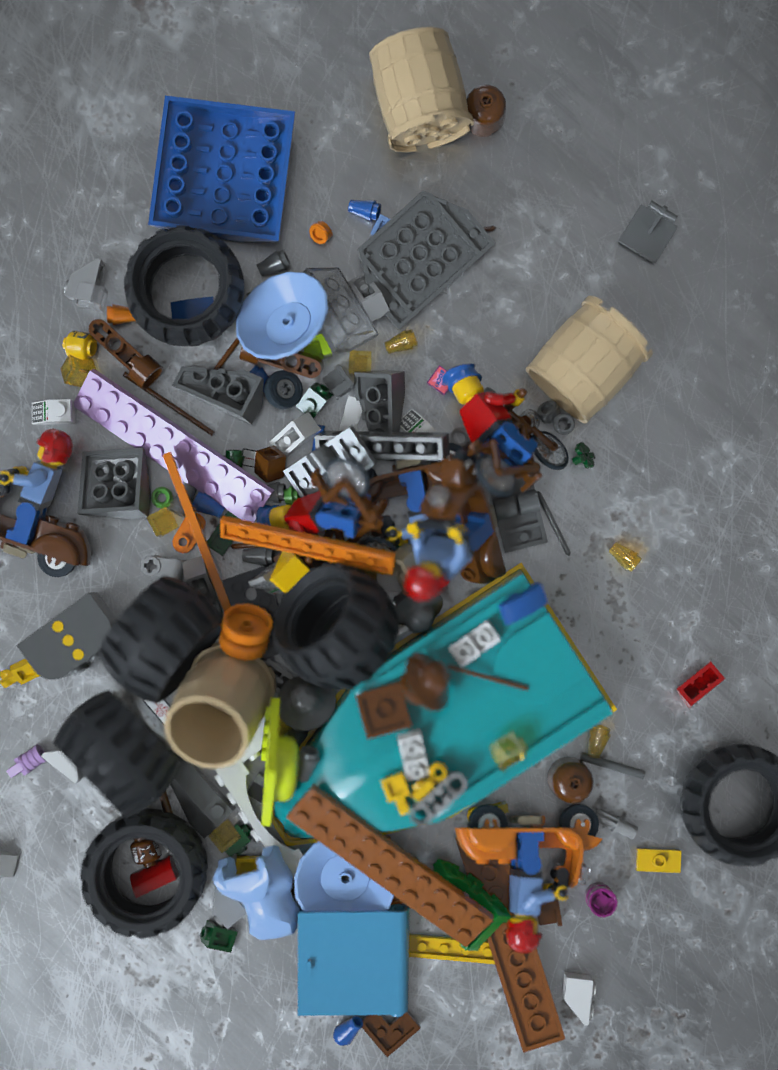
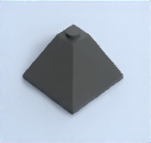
[77,448,150,519]

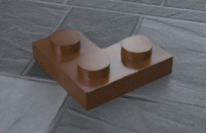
[361,1012,421,1057]

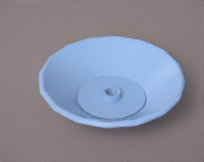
[236,272,328,360]
[294,841,394,911]

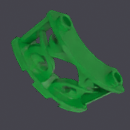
[433,859,512,951]

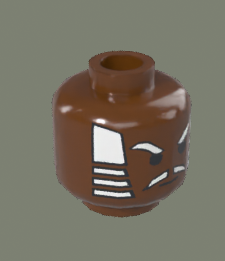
[130,838,162,868]

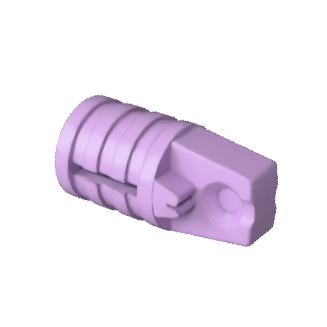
[6,744,46,778]

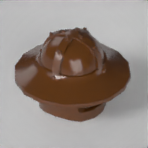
[401,653,452,711]

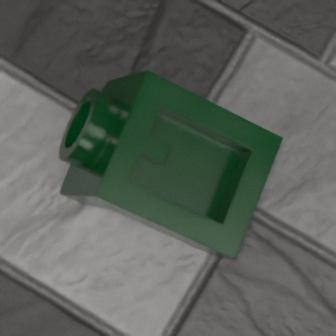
[200,920,238,953]

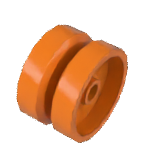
[219,604,273,660]

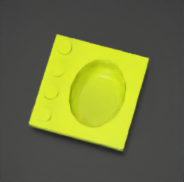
[261,697,298,826]

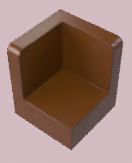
[254,445,286,483]
[537,898,563,927]

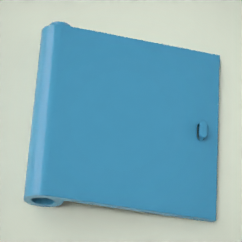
[298,904,410,1017]

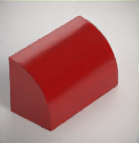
[676,662,725,709]
[130,855,179,898]

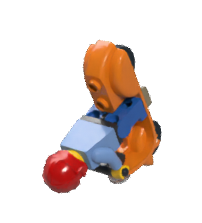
[455,804,603,953]

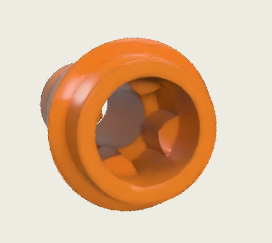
[107,304,135,326]

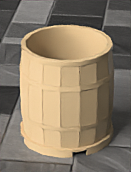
[369,27,474,152]
[525,296,653,424]
[164,642,277,769]

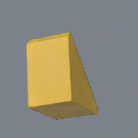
[269,551,309,593]

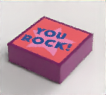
[427,365,449,396]

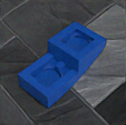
[170,296,214,319]
[498,582,548,625]

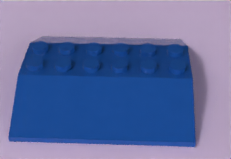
[148,95,295,242]

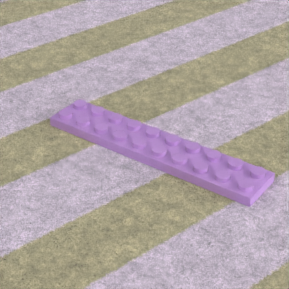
[74,369,274,522]

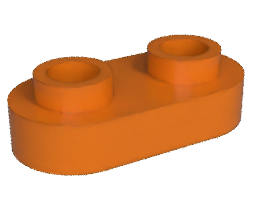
[172,513,206,553]

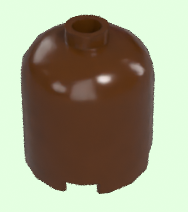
[466,84,506,137]
[547,756,594,804]

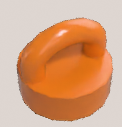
[309,221,333,244]

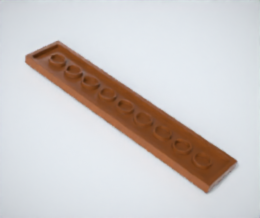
[286,784,494,947]
[455,837,565,1053]

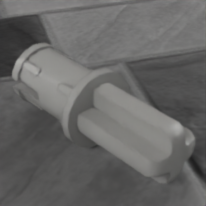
[596,809,638,839]

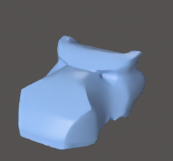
[213,845,300,940]

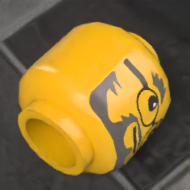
[63,331,97,360]

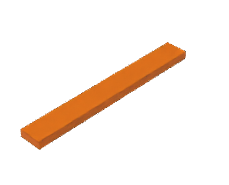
[163,451,231,613]
[220,516,396,575]

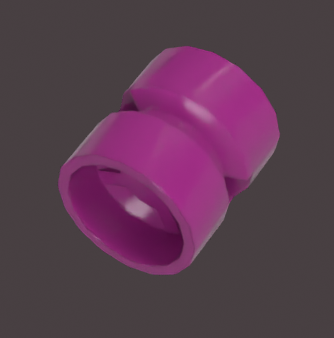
[585,882,617,917]

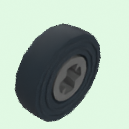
[264,370,303,409]

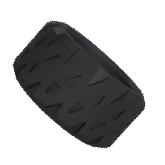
[80,808,208,939]

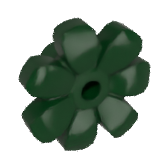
[572,442,596,469]

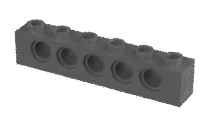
[315,431,450,460]

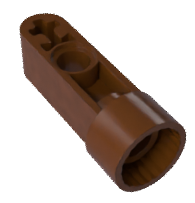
[89,319,163,390]
[240,347,324,378]

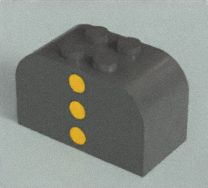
[16,592,117,680]

